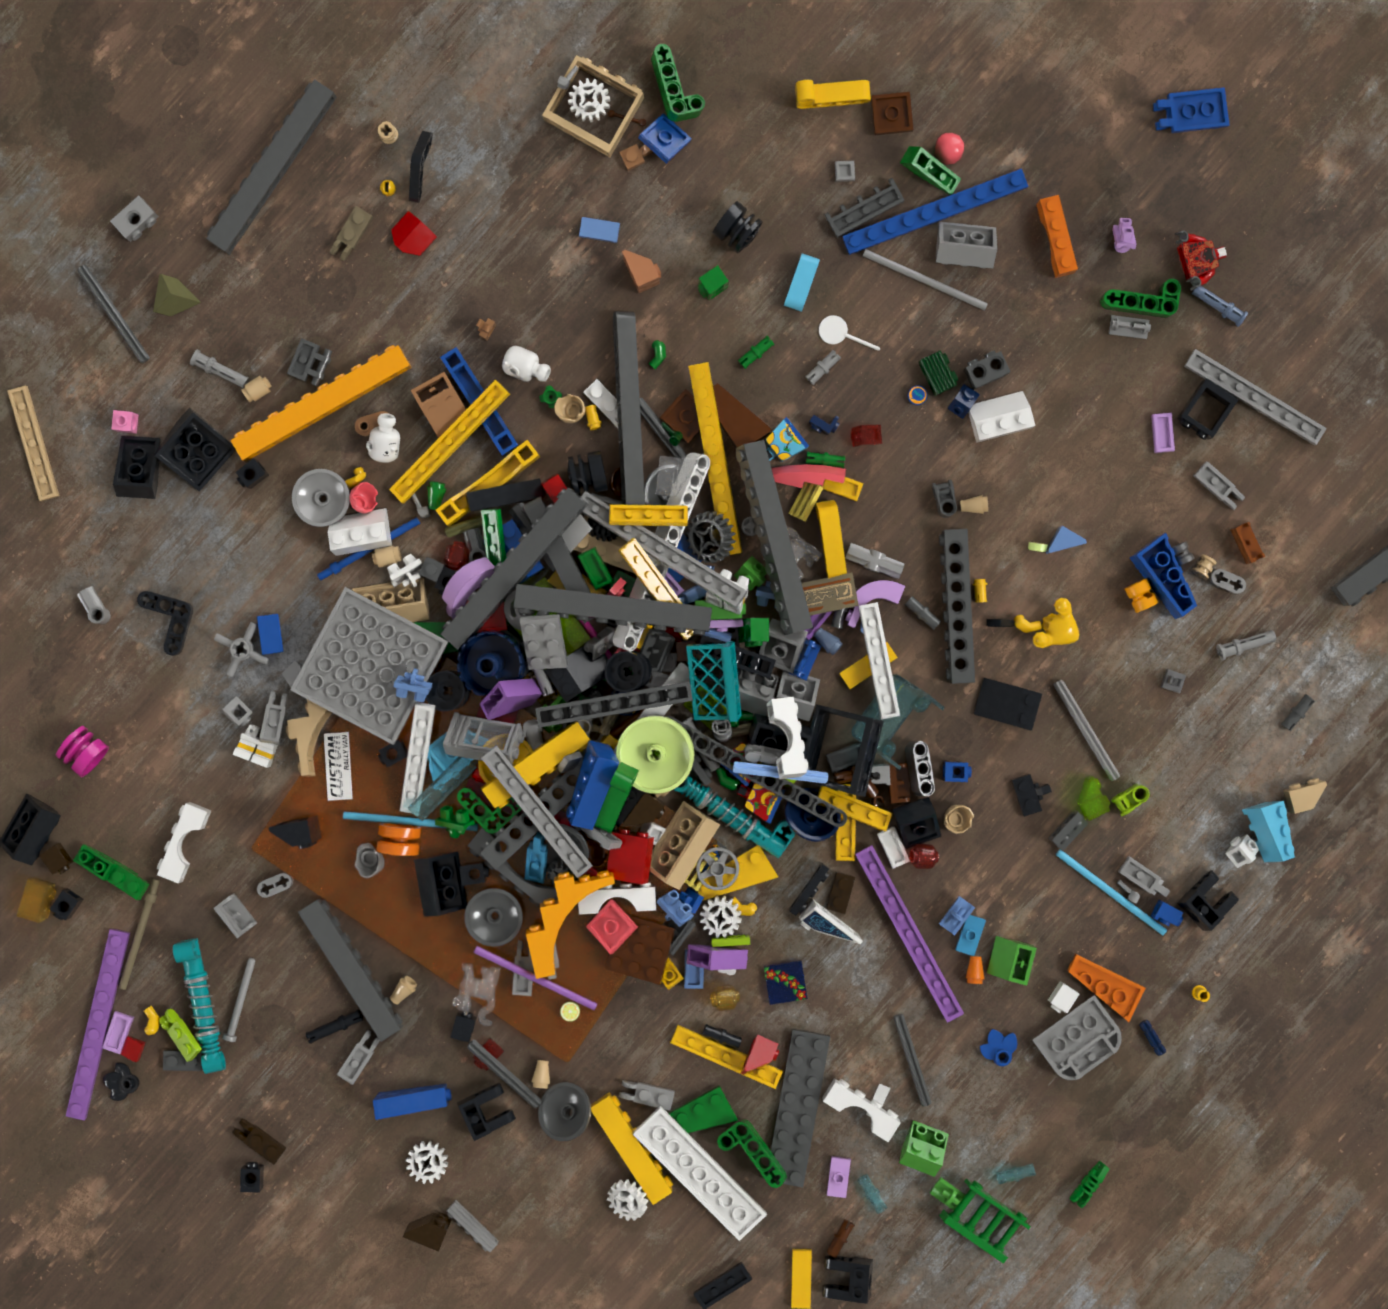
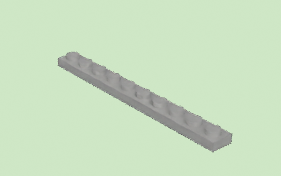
[581,491,747,609]

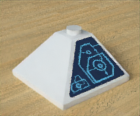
[799,899,863,944]

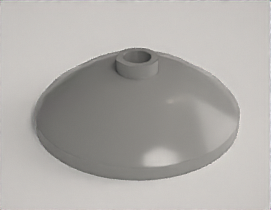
[292,469,350,527]

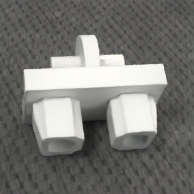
[387,554,422,588]

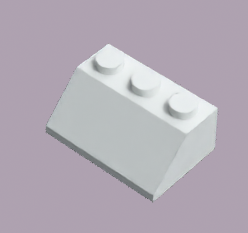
[968,391,1035,443]
[328,508,392,556]

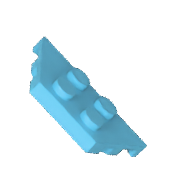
[428,730,489,790]

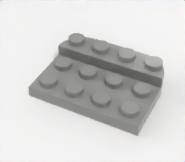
[1032,995,1121,1080]

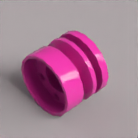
[56,726,109,777]

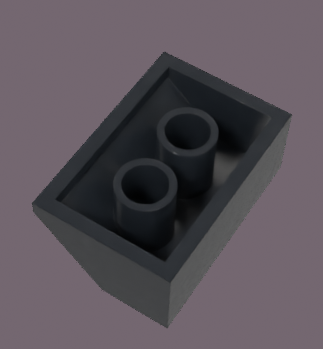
[747,713,812,758]
[0,794,61,866]
[269,815,322,849]
[414,851,467,917]

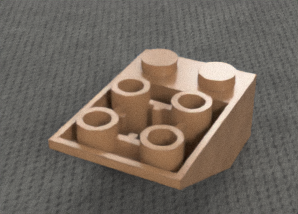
[411,372,466,438]

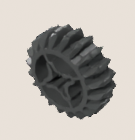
[685,511,736,563]

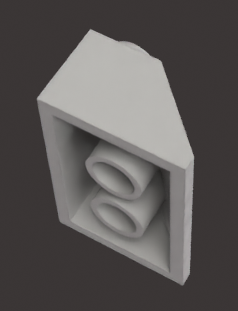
[936,221,997,268]

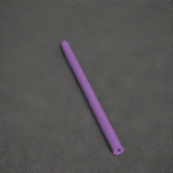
[473,946,597,1010]

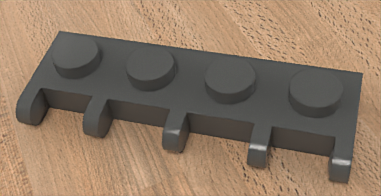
[824,178,905,238]

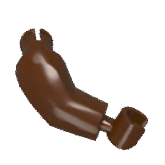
[833,766,884,807]

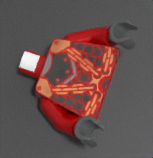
[1175,230,1227,291]

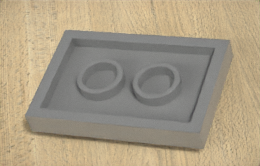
[520,614,568,670]

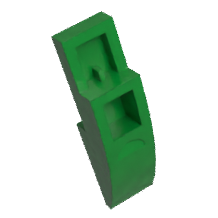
[73,844,150,900]

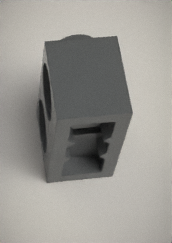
[964,350,1011,390]

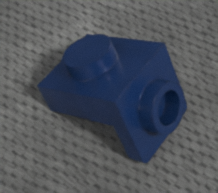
[948,384,980,419]
[809,415,840,435]

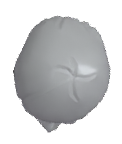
[354,843,385,878]

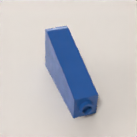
[373,1084,452,1120]

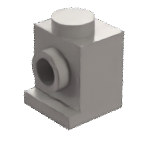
[220,696,253,727]

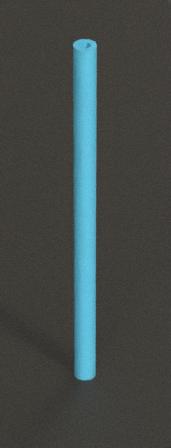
[343,811,478,831]
[1056,849,1167,936]

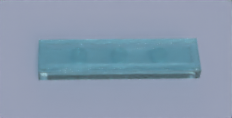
[408,757,477,821]

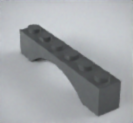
[468,828,558,906]

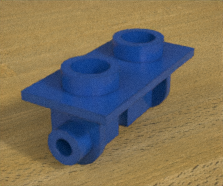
[789,640,821,681]

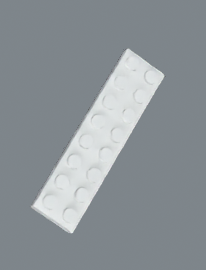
[633,1106,767,1241]

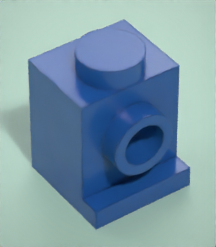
[942,761,972,782]
[1150,900,1183,927]

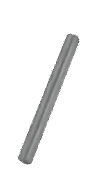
[1053,680,1120,781]

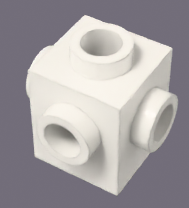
[1225,834,1259,868]

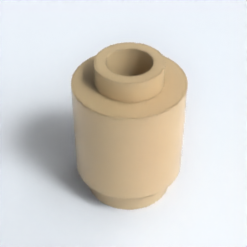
[241,376,272,402]
[372,545,402,568]

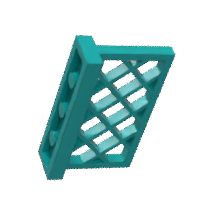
[686,641,742,722]

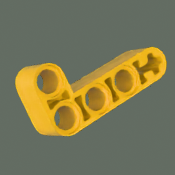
[795,80,871,109]
[815,500,847,578]

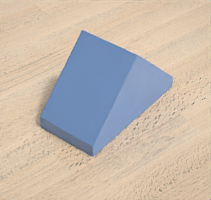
[1046,526,1087,554]

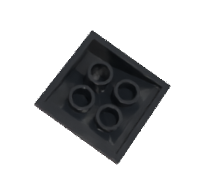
[154,407,236,492]

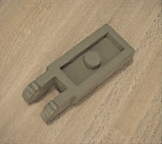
[330,206,373,261]

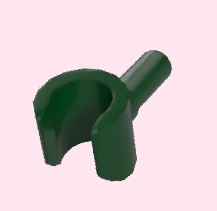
[661,422,683,446]

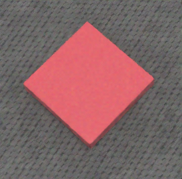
[585,899,638,954]

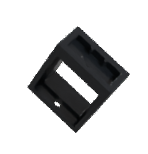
[1177,378,1239,440]

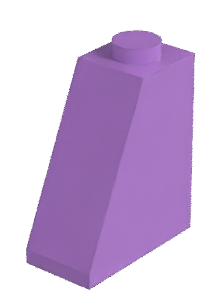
[480,678,542,720]
[687,944,748,970]

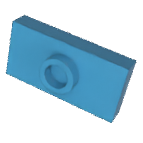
[955,914,986,956]

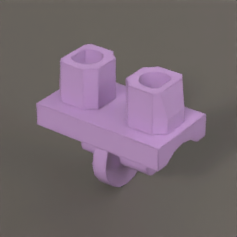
[1112,218,1136,253]

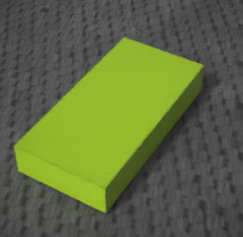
[711,935,750,947]

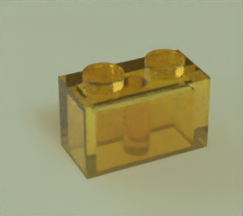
[17,877,56,923]

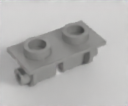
[1109,315,1151,339]
[584,627,617,660]

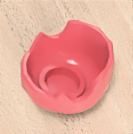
[935,133,964,165]
[349,482,378,514]

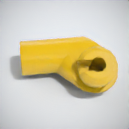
[732,897,757,916]

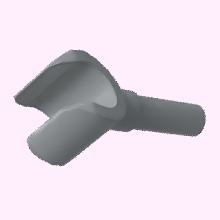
[557,66,579,90]
[411,493,430,518]
[1117,880,1140,903]

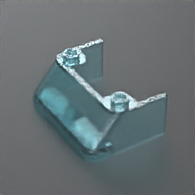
[852,674,945,770]

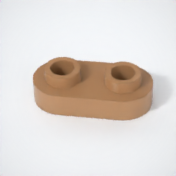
[355,411,389,437]

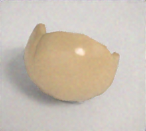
[554,394,586,424]
[944,805,974,834]

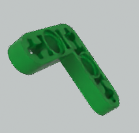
[457,787,522,834]

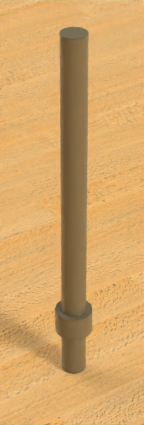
[119,878,160,990]

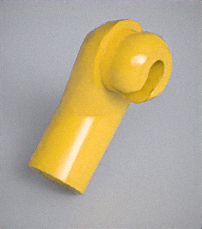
[345,467,366,489]
[1014,615,1042,633]
[144,1005,160,1035]

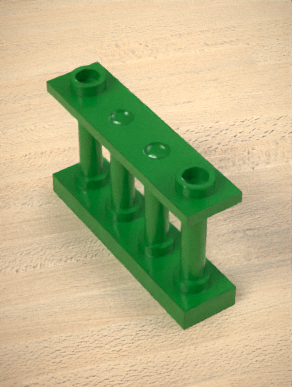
[939,1178,1031,1264]

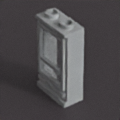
[443,712,525,765]

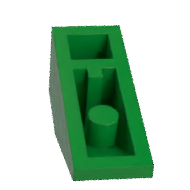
[900,146,961,195]

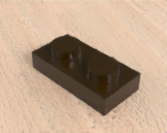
[826,872,856,914]

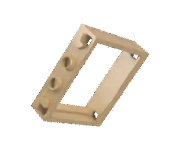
[542,55,644,157]

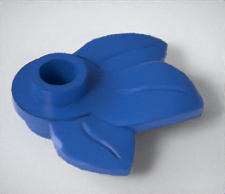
[980,1029,1017,1066]

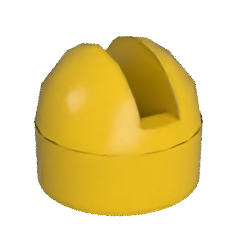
[380,180,396,196]

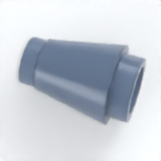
[814,628,843,655]

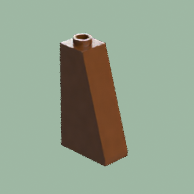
[713,383,772,448]

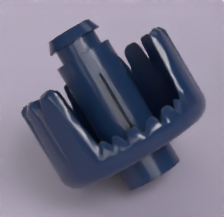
[457,630,526,696]

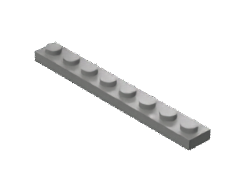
[1184,349,1327,446]
[480,745,592,878]

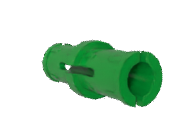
[738,336,775,369]
[806,451,845,468]

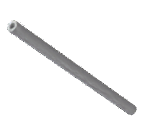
[863,249,988,311]

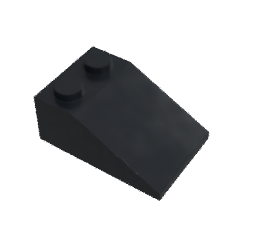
[113,436,161,499]
[545,646,609,703]
[973,678,1042,731]

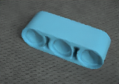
[784,253,820,312]

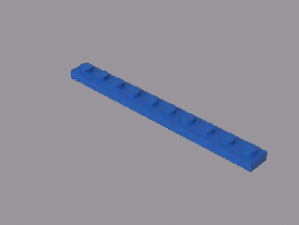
[842,169,1028,255]

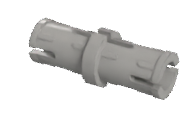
[805,350,841,385]

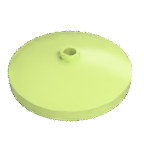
[616,715,695,794]

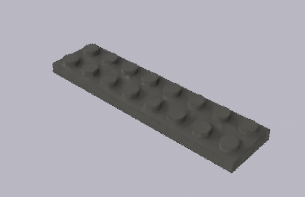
[765,1029,830,1188]

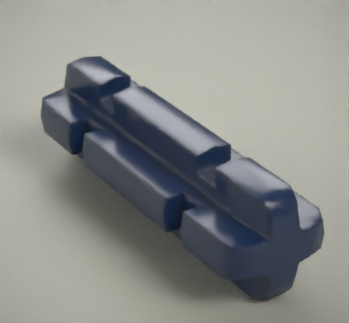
[1139,1020,1166,1056]

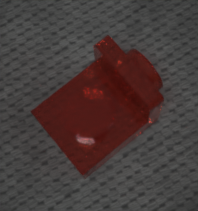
[851,425,882,447]
[473,1038,504,1071]

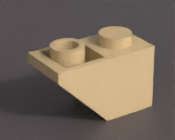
[1283,778,1327,814]

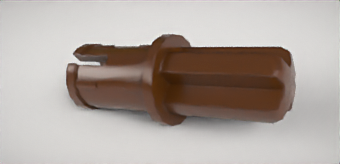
[827,1219,855,1258]

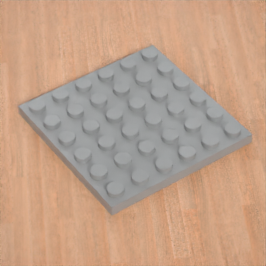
[290,587,449,745]

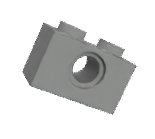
[110,196,159,242]

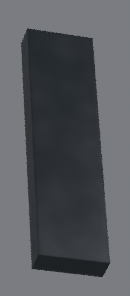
[465,478,544,512]

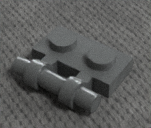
[287,338,332,387]

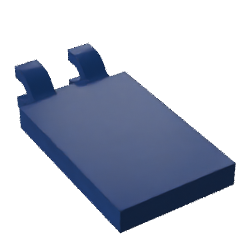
[1153,87,1229,133]

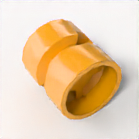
[1124,578,1159,613]

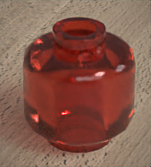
[443,541,470,570]
[909,844,939,869]

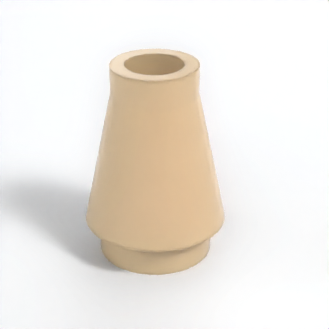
[960,495,988,514]
[390,976,417,1005]
[531,1060,550,1089]

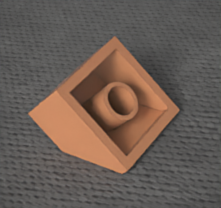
[622,250,661,293]

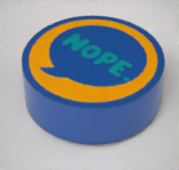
[908,386,927,405]

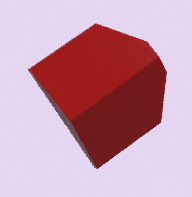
[391,211,437,256]

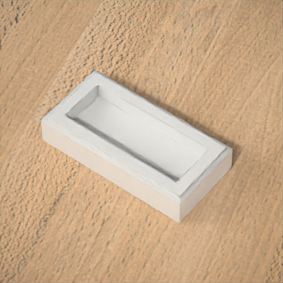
[877,826,910,869]

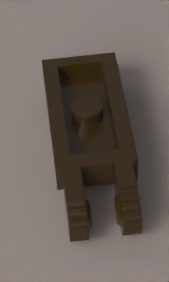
[232,1118,286,1165]

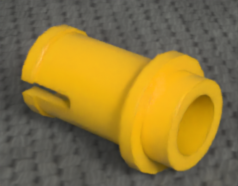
[585,405,602,430]
[972,579,988,603]
[1192,985,1210,1002]

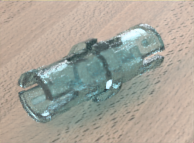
[996,1163,1036,1185]
[857,1174,888,1214]

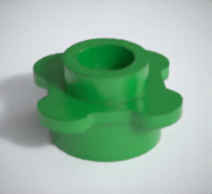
[539,385,562,408]

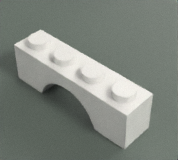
[766,697,808,779]
[157,802,211,884]
[578,882,656,914]
[822,1078,901,1142]

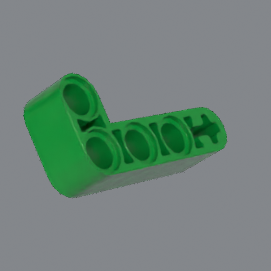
[651,44,705,122]
[1100,279,1181,318]
[594,762,639,834]
[717,1119,787,1188]

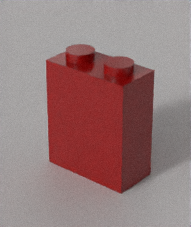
[607,828,654,885]

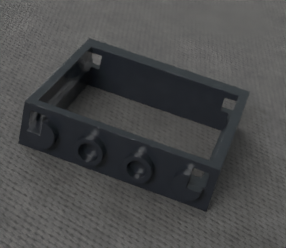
[805,704,884,797]

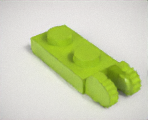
[159,1008,202,1062]

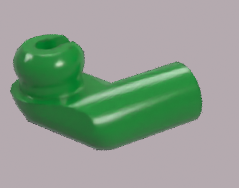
[648,340,666,370]
[729,711,753,727]
[715,767,741,790]

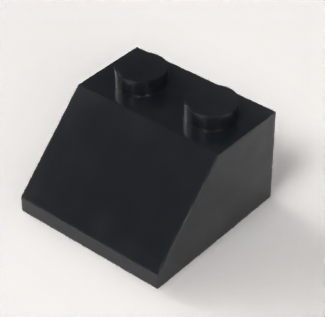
[893,797,942,849]

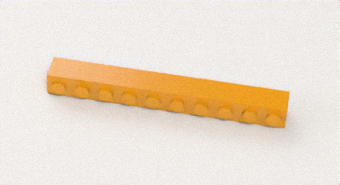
[231,345,412,462]

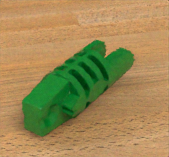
[1069,1161,1110,1208]

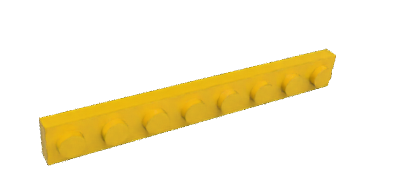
[389,380,510,504]

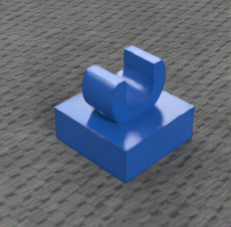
[679,888,704,914]

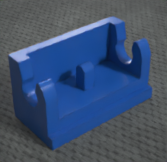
[257,614,284,655]

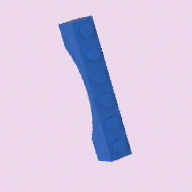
[440,347,519,457]

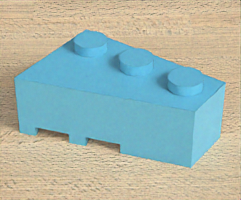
[1242,801,1295,862]

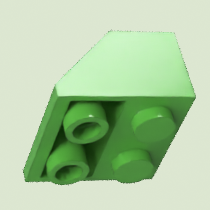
[986,936,1037,985]
[899,1120,949,1177]

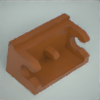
[1230,521,1265,564]

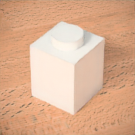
[1048,981,1079,1013]

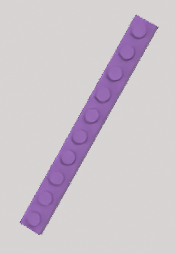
[855,845,964,1023]
[66,928,130,1120]

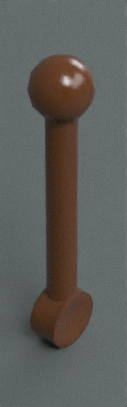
[608,110,647,127]

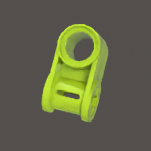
[1111,784,1150,816]

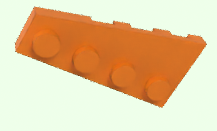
[1067,954,1146,1022]

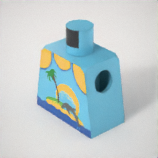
[765,417,809,462]

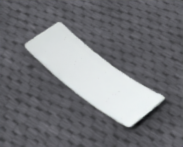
[866,1084,890,1117]

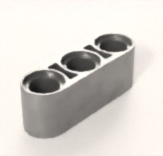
[905,741,935,796]

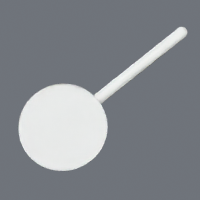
[819,315,880,351]

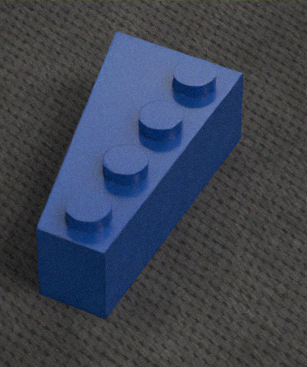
[1130,533,1197,619]
[566,740,619,830]

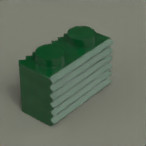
[918,350,958,396]

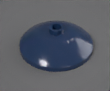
[785,788,841,842]

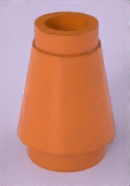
[966,956,985,984]

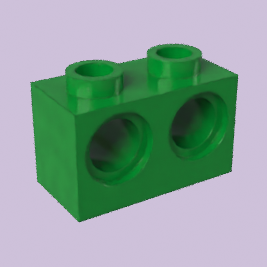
[698,265,729,301]
[738,618,769,647]

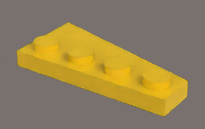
[694,845,778,901]

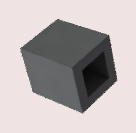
[419,557,447,582]

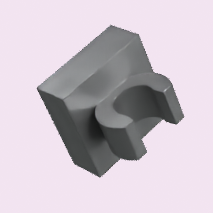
[1161,669,1186,693]

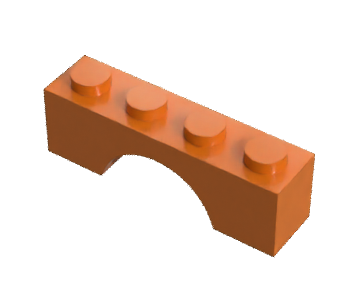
[1036,195,1078,278]

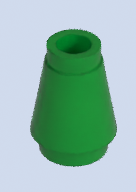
[427,481,446,510]

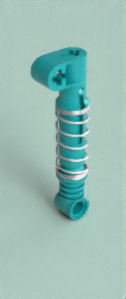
[674,776,796,858]
[173,938,226,1074]

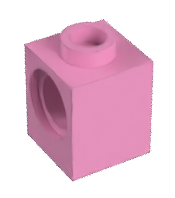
[111,410,139,434]

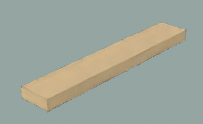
[7,385,59,502]

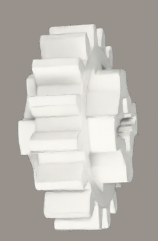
[568,78,610,123]
[700,896,742,938]
[406,1140,448,1184]
[607,1179,648,1221]

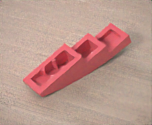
[771,464,846,488]

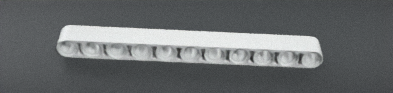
[613,452,710,651]

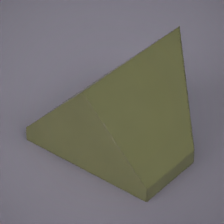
[153,274,201,316]

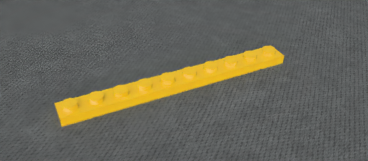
[688,362,743,555]

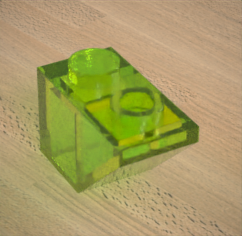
[1078,775,1110,821]

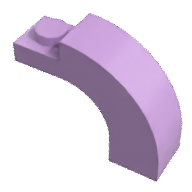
[442,557,495,619]
[845,580,905,628]

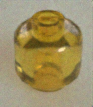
[710,985,740,1011]

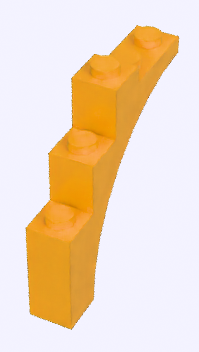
[526,871,615,979]

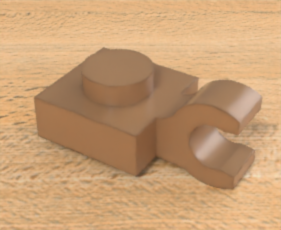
[619,144,654,171]
[476,318,496,341]

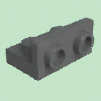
[1048,810,1088,851]

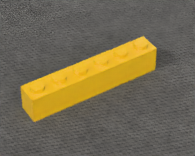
[481,721,590,808]
[591,1092,673,1205]

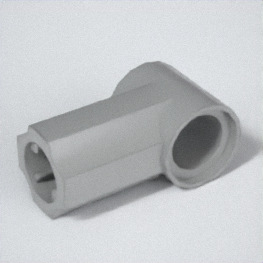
[77,586,111,624]

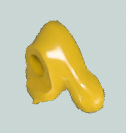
[1032,597,1079,648]

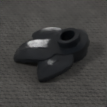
[103,1062,139,1101]

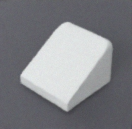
[640,822,666,845]

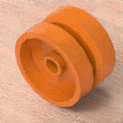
[376,823,422,856]

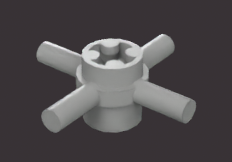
[214,622,270,677]

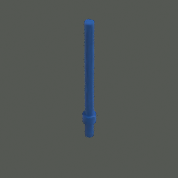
[317,517,421,581]

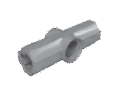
[845,543,905,579]

